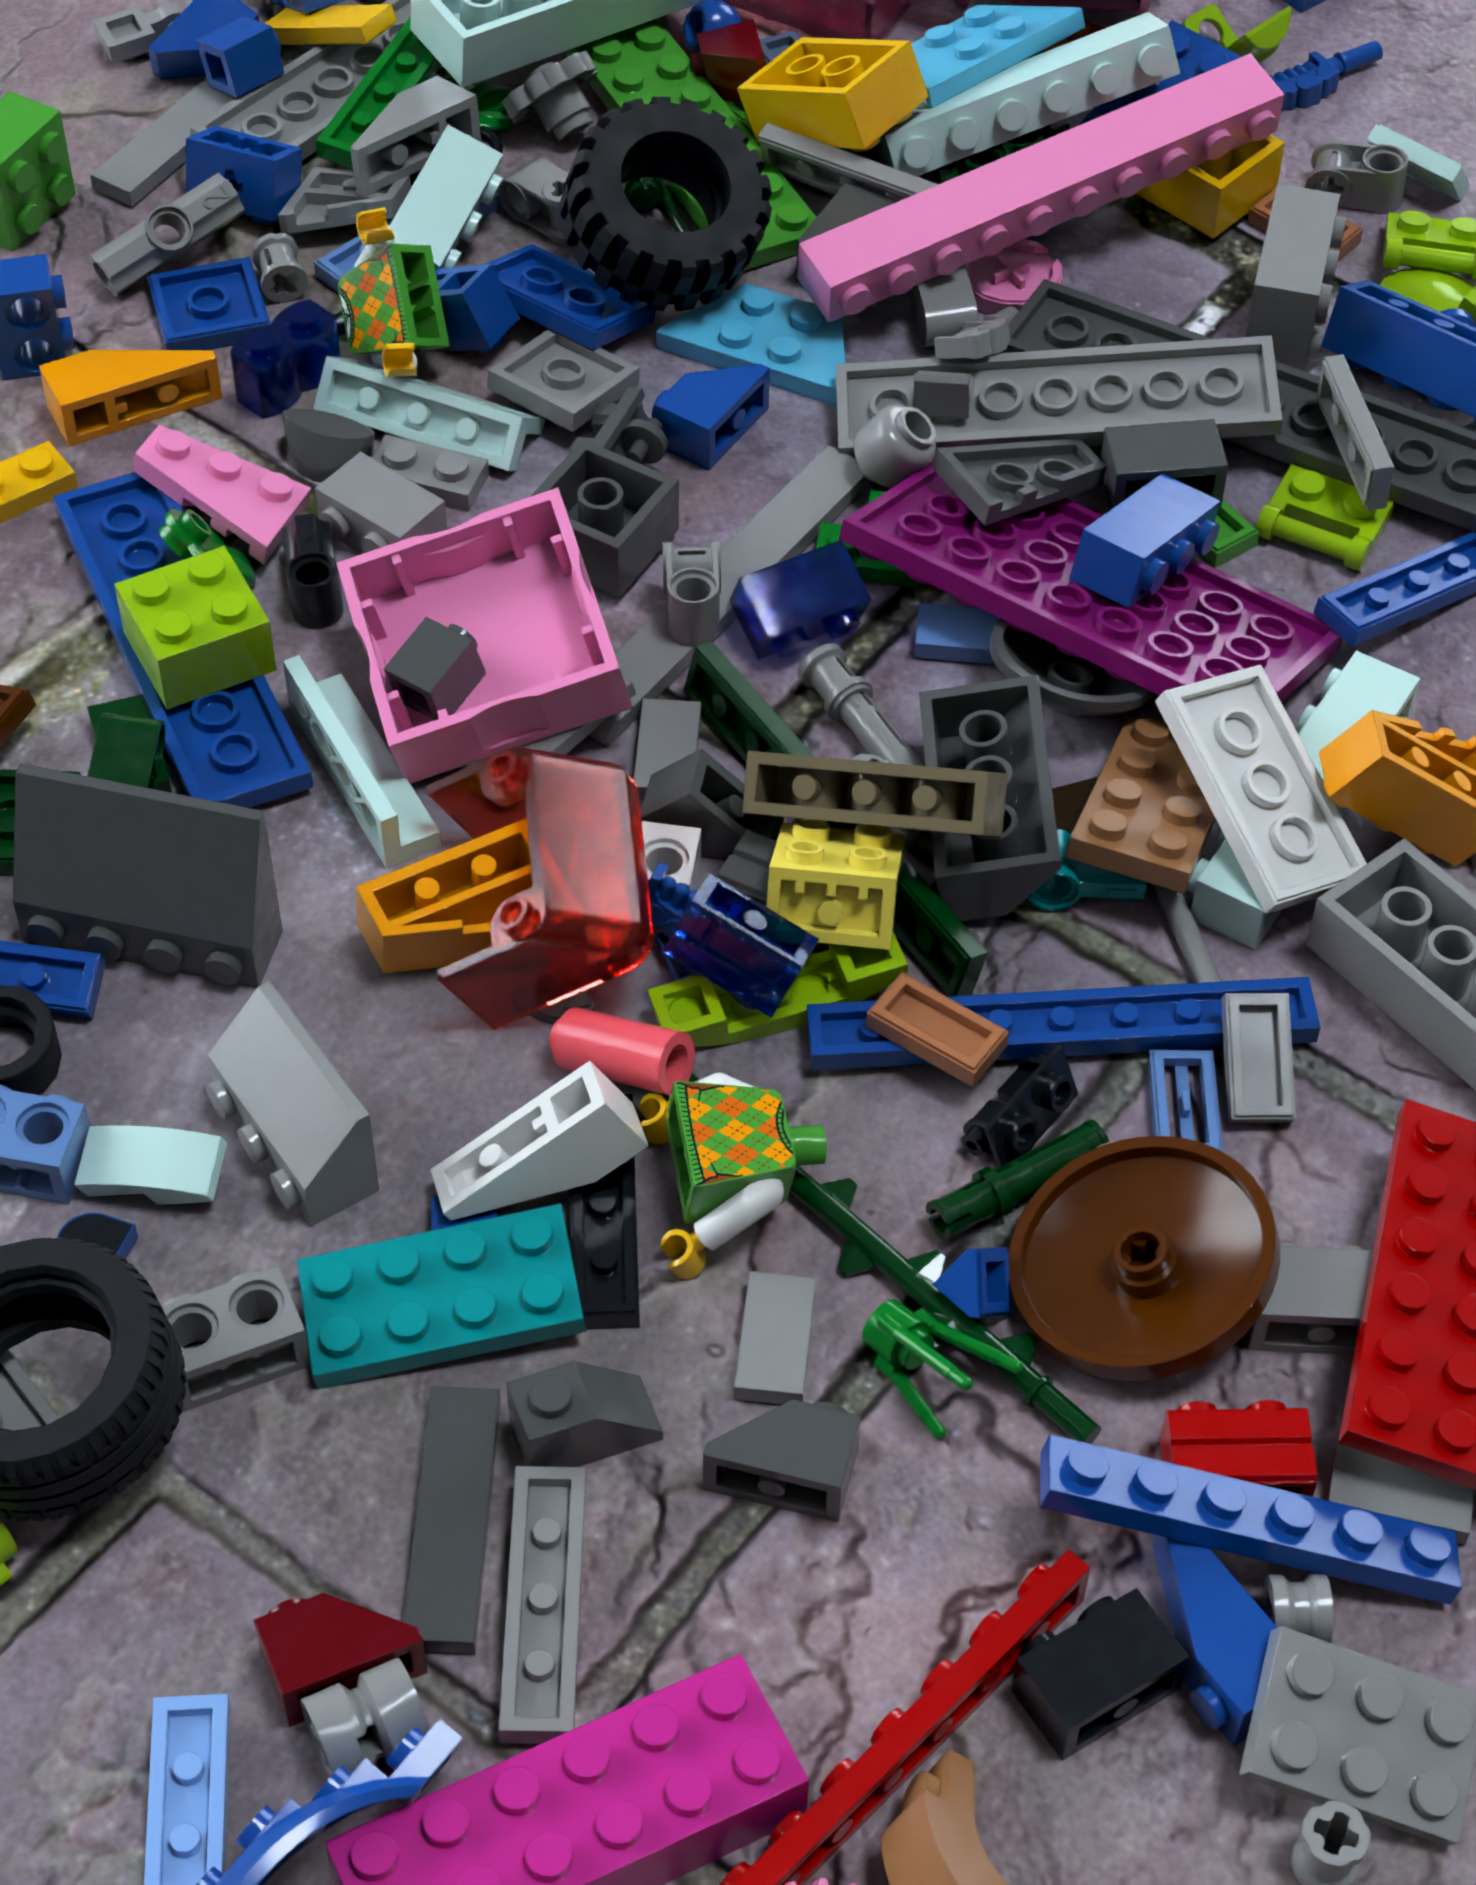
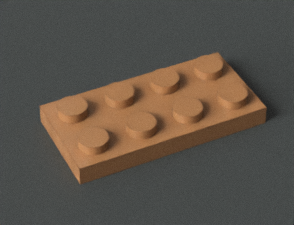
[1065,715,1216,894]

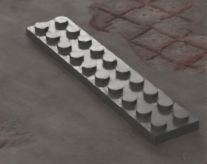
[1001,279,1476,532]

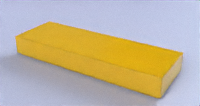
[264,4,397,45]

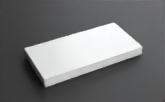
[1155,664,1367,914]

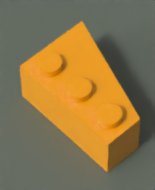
[1319,710,1476,867]

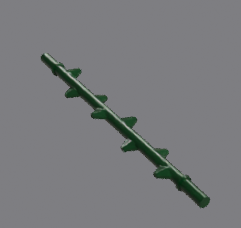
[689,1073,1101,1444]

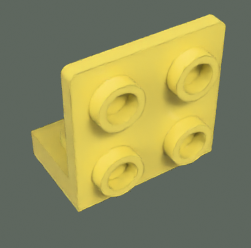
[764,818,905,950]

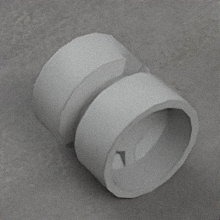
[300,1657,430,1779]

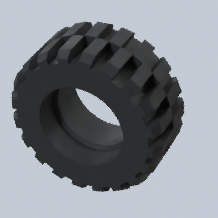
[560,96,772,312]

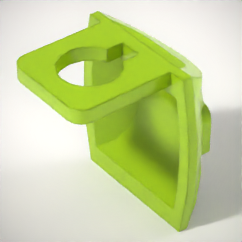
[1181,4,1292,64]

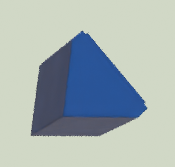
[932,1247,1011,1318]

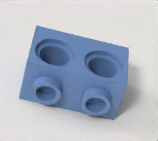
[0,1085,90,1205]

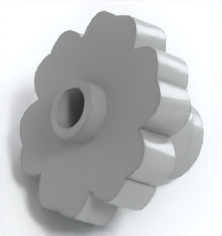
[502,50,599,142]

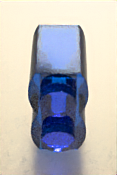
[230,299,341,419]

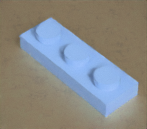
[144,1694,231,1885]

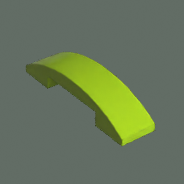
[647,932,908,1047]

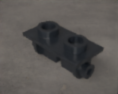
[961,1045,1078,1167]

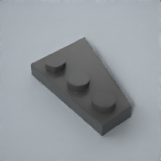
[932,439,1107,526]

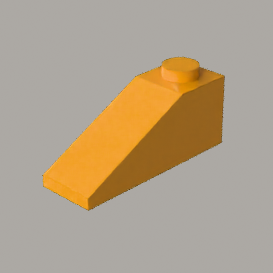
[39,350,223,447]

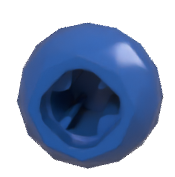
[682,0,742,54]

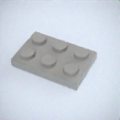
[1239,1626,1476,1846]

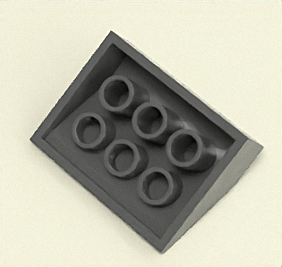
[13,763,283,988]

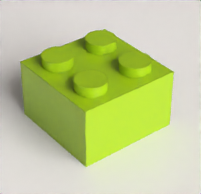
[114,545,277,709]

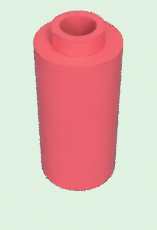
[549,1007,695,1096]

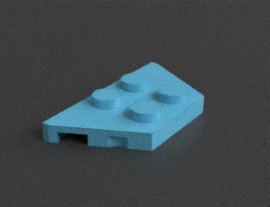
[911,4,1085,108]
[656,283,845,406]

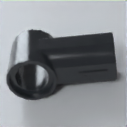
[281,513,344,628]

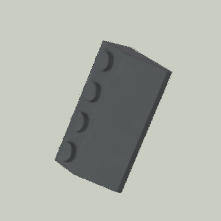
[919,675,1062,921]

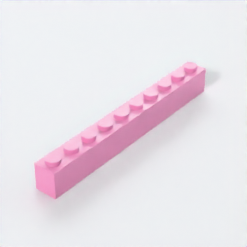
[797,53,1285,323]

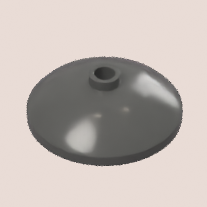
[989,618,1156,716]

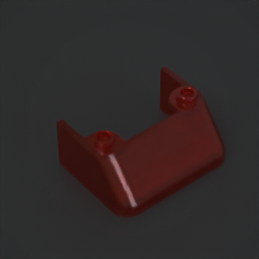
[427,747,654,1030]

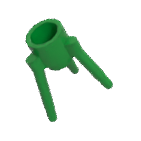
[862,1299,1023,1440]

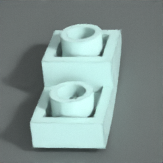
[74,1125,227,1205]

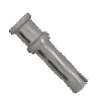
[798,643,925,766]

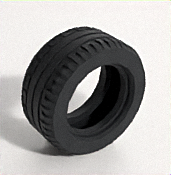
[0,1238,187,1521]

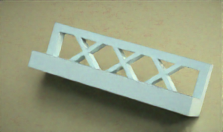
[313,356,546,471]
[283,655,441,869]

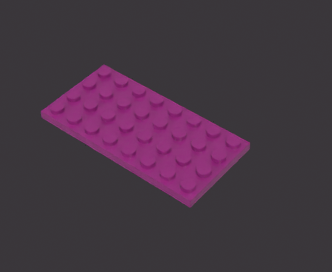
[839,461,1343,702]

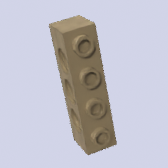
[742,751,1008,836]

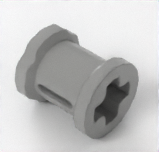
[252,233,308,303]
[1291,1800,1371,1885]

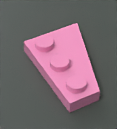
[132,425,311,565]

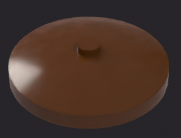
[1009,1136,1281,1381]

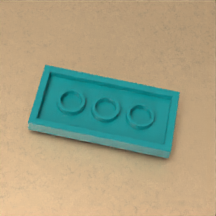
[297,1203,587,1389]

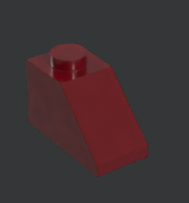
[691,19,766,103]
[254,1593,428,1727]

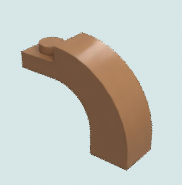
[881,1749,1009,1885]

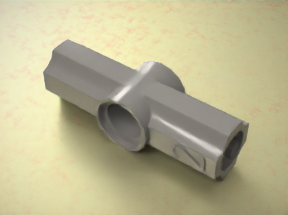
[89,172,245,297]

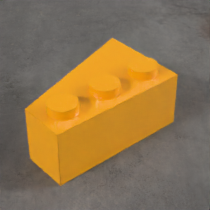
[356,818,583,973]

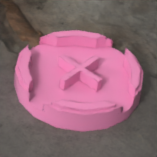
[965,239,1063,315]

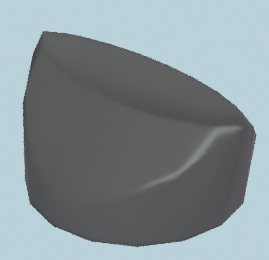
[283,409,375,483]

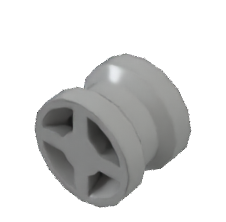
[1262,1574,1334,1643]

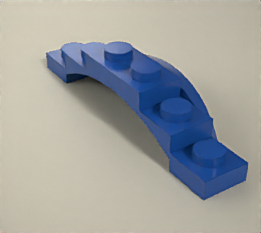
[196,1718,463,1885]

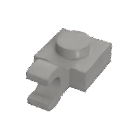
[93,2,182,63]

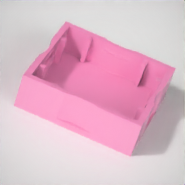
[336,487,633,784]

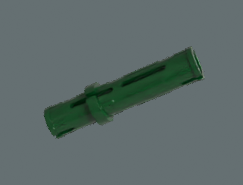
[926,1120,1109,1241]

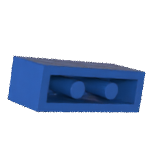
[1069,473,1221,608]

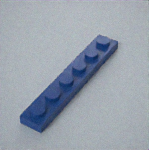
[1040,1434,1462,1605]

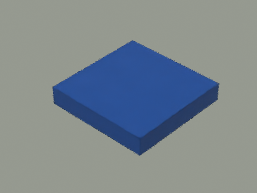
[147,257,273,350]

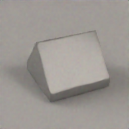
[914,370,975,419]

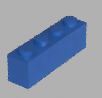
[1321,280,1476,425]

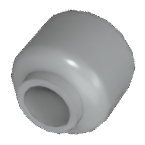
[853,404,936,488]

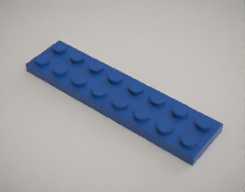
[53,472,314,808]

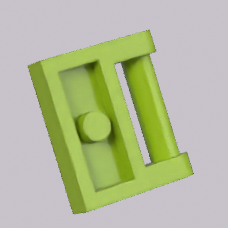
[1382,210,1476,281]
[1255,464,1395,572]

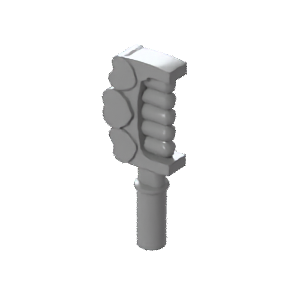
[934,306,1019,359]

